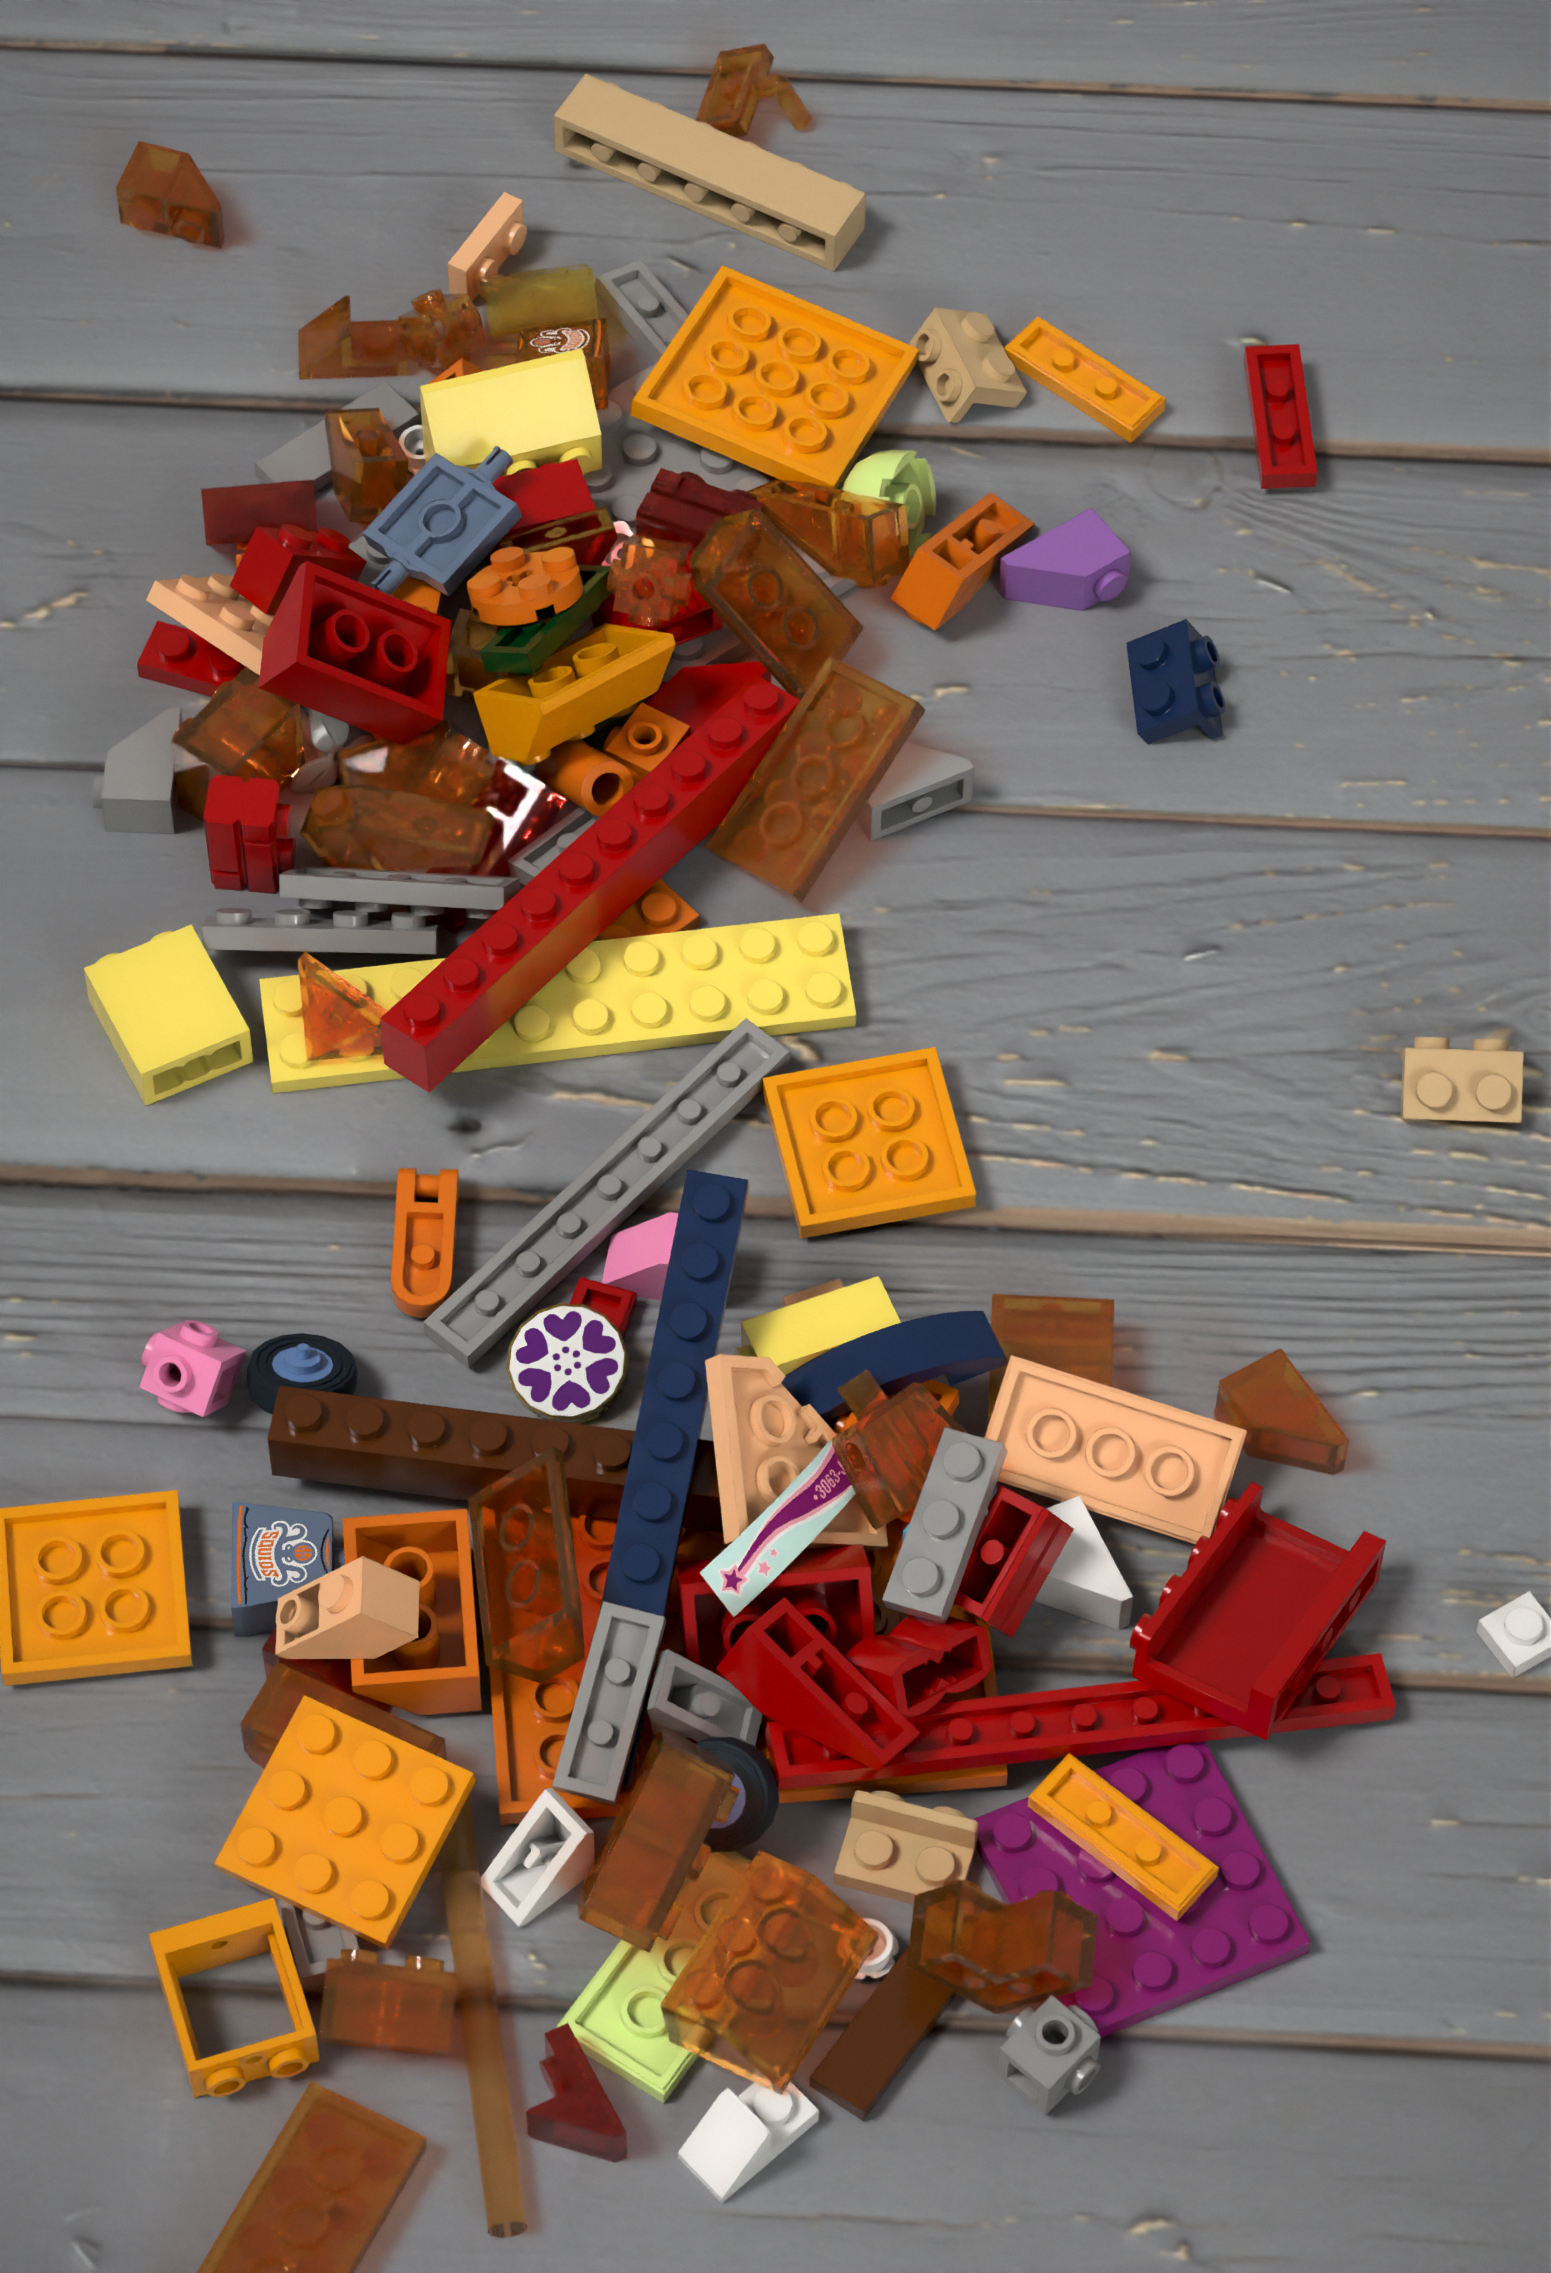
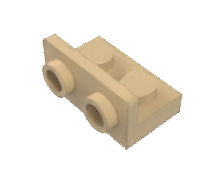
[833,1790,979,1916]

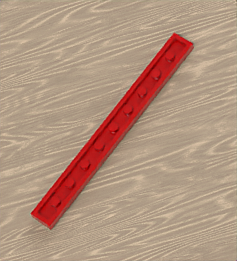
[765,1653,1396,1790]

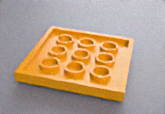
[630,265,919,501]

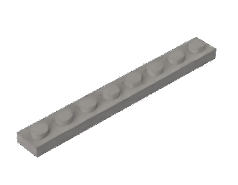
[423,1018,790,1369]

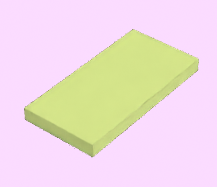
[556,1845,809,2104]

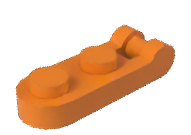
[391,1168,459,1318]

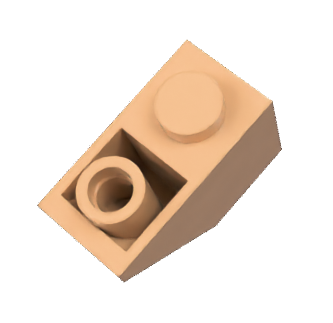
[275,1556,420,1659]

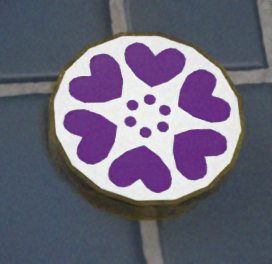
[507,1303,629,1424]

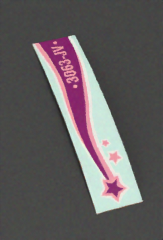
[699,1432,869,1618]

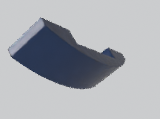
[781,1311,1007,1431]

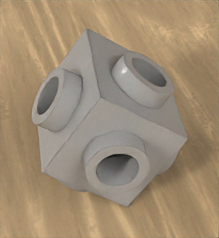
[997,1995,1101,2116]

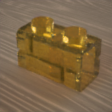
[479,263,598,337]

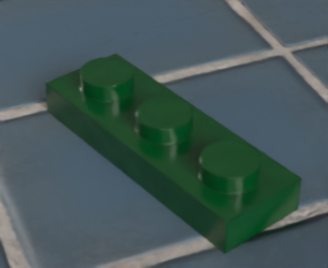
[479,565,619,677]

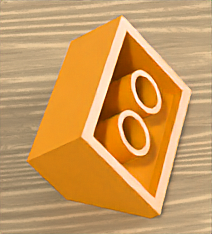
[473,623,676,765]

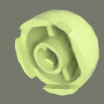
[835,450,936,562]

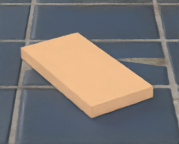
[984,1355,1247,1544]

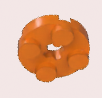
[467,547,584,626]

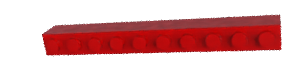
[380,675,802,1093]

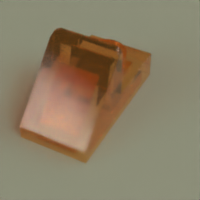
[298,295,409,380]

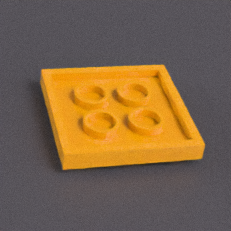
[762,1047,977,1239]
[0,1490,193,1686]
[214,1695,476,1950]

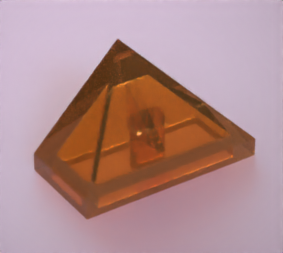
[338,719,452,821]
[298,952,388,1061]

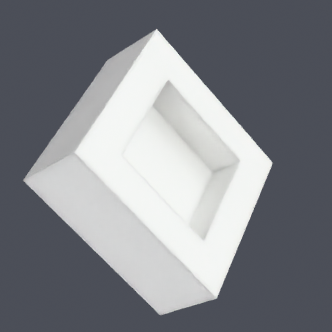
[1476,1591,1551,1679]

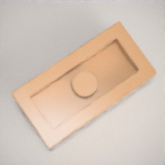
[448,192,527,307]

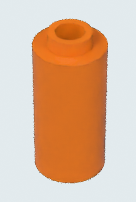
[536,739,634,817]

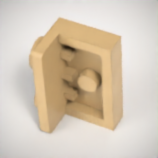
[909,307,1027,423]
[1400,1037,1524,1123]

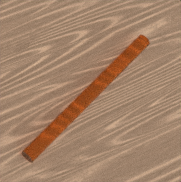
[439,1794,527,2238]

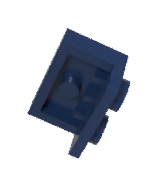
[1126,619,1226,744]

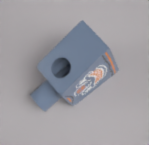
[231,1502,345,1637]

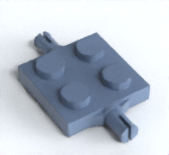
[362,446,523,597]

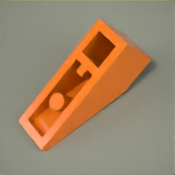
[890,492,1035,631]

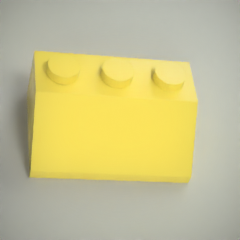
[419,348,602,476]

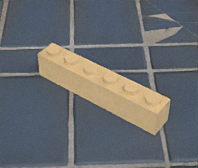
[554,73,866,272]

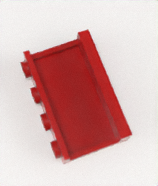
[1129,1482,1386,1741]

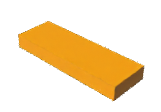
[1004,316,1166,443]
[1027,1753,1219,1921]

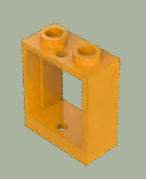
[149,1897,320,2098]

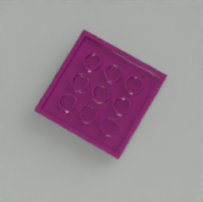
[972,1741,1311,2038]

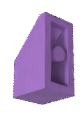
[999,508,1131,611]

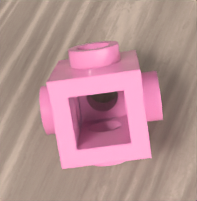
[139,1320,246,1417]

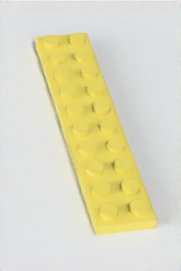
[259,913,857,1094]

